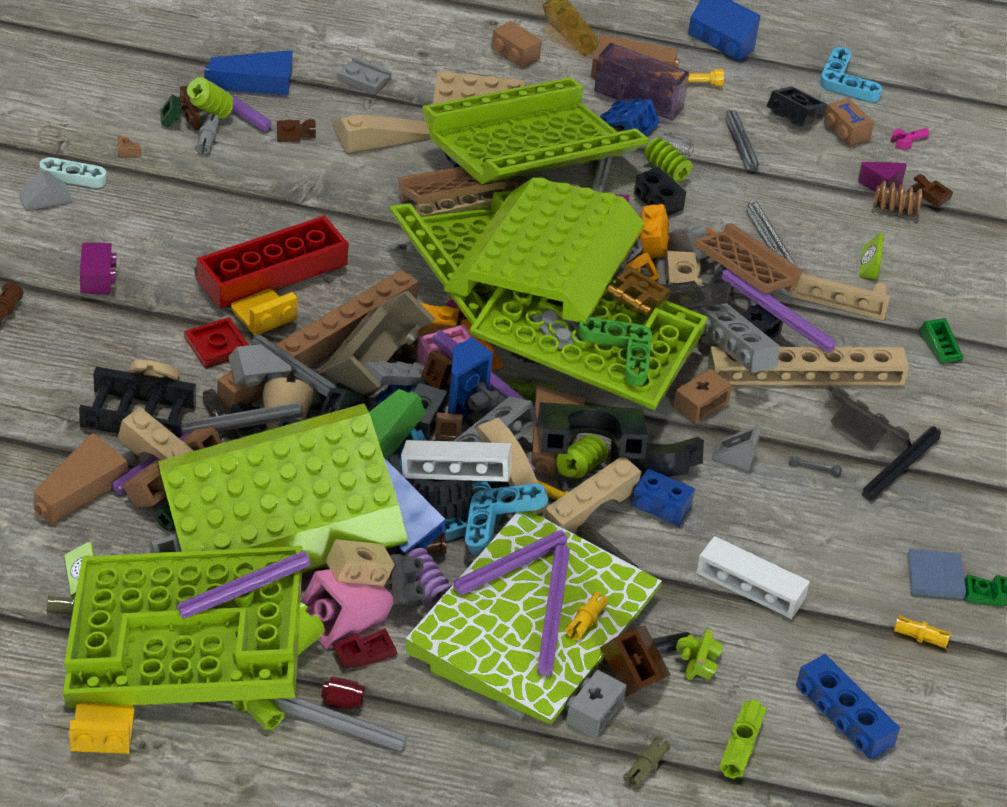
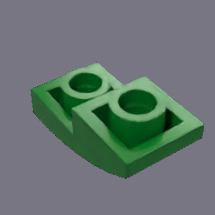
[964,574,1007,606]

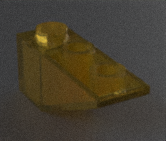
[542,0,599,56]

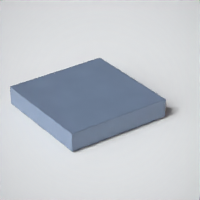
[907,549,966,599]

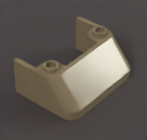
[319,290,435,396]

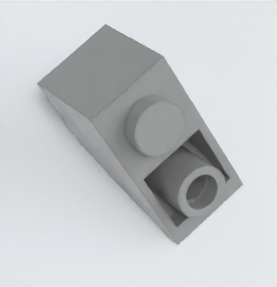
[667,224,709,261]
[229,344,292,387]

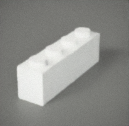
[401,440,512,482]
[696,536,810,619]

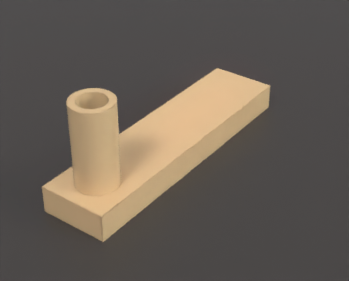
[791,273,890,320]

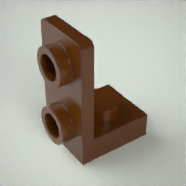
[179,85,200,131]
[421,350,452,390]

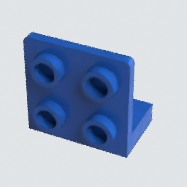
[600,98,660,136]

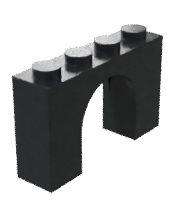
[537,402,648,459]

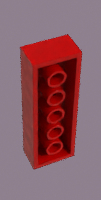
[197,215,349,309]

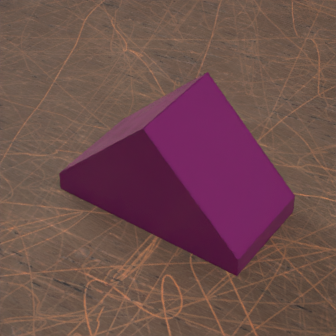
[858,162,907,192]

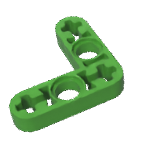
[578,317,652,386]

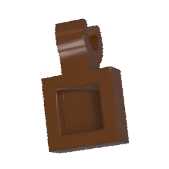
[277,119,316,142]
[911,174,953,208]

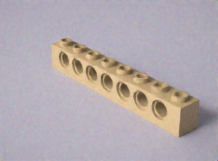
[707,346,909,385]

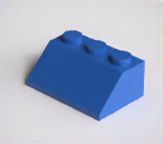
[688,0,761,61]
[448,337,493,423]

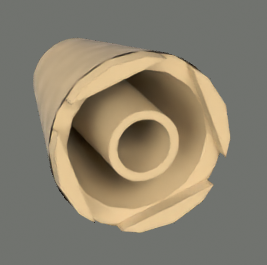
[262,377,313,430]

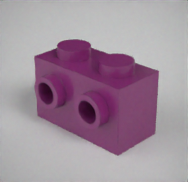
[80,243,117,294]

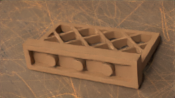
[398,166,506,204]
[693,223,803,294]

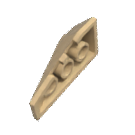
[332,114,431,153]

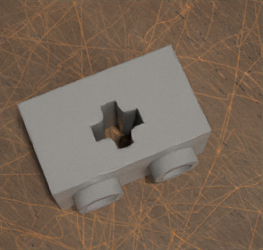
[565,670,626,739]

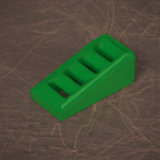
[919,318,964,364]

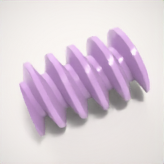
[405,548,452,607]

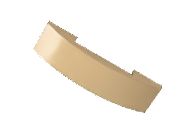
[475,418,544,515]

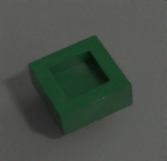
[160,94,182,127]

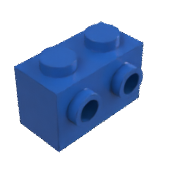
[632,469,695,526]

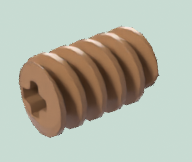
[872,180,923,216]

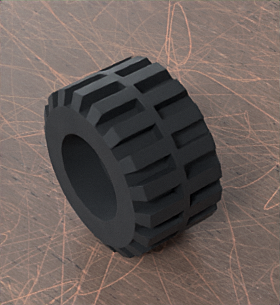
[405,478,473,519]

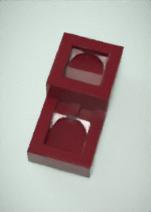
[332,628,398,668]

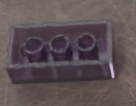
[594,42,690,121]

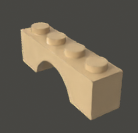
[118,407,193,460]
[544,457,641,534]

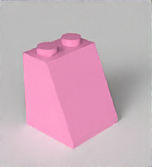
[301,570,393,650]

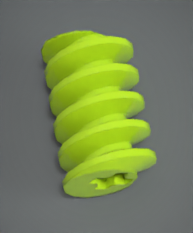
[187,77,234,120]
[644,137,693,183]
[557,435,608,478]

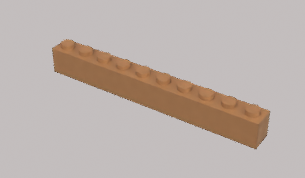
[217,269,418,410]

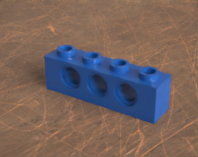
[796,654,900,759]

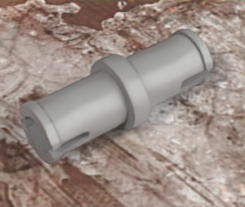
[195,114,220,155]

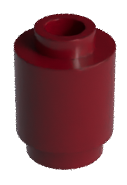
[321,677,365,710]

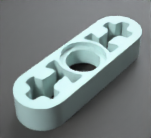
[39,157,106,188]

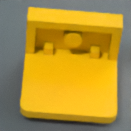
[231,289,298,336]
[69,702,134,754]

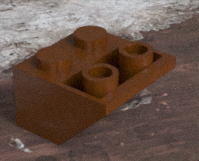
[600,626,671,697]

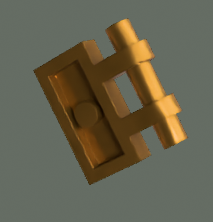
[606,267,671,317]

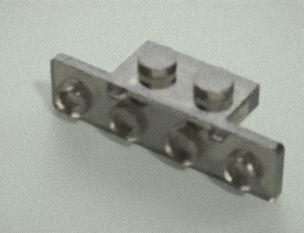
[665,281,732,309]
[826,385,911,450]

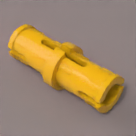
[565,592,608,640]
[894,615,951,649]

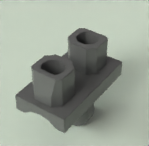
[466,381,506,427]
[384,554,425,608]

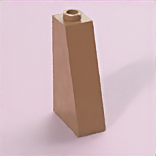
[591,34,680,78]
[531,385,586,477]
[33,433,128,525]

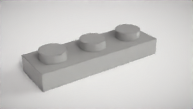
[365,361,430,386]

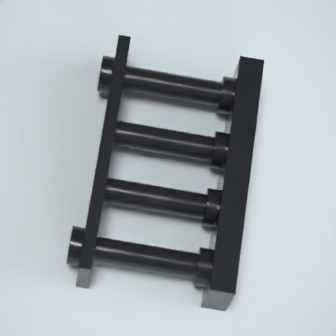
[79,367,196,438]

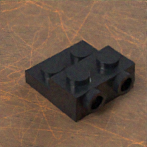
[766,86,827,127]

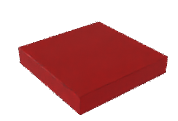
[184,317,249,368]

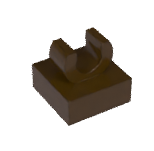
[392,338,418,364]

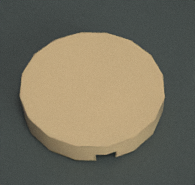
[129,360,181,381]

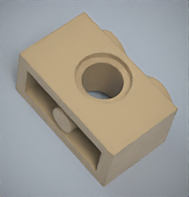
[665,251,702,301]
[326,539,395,586]

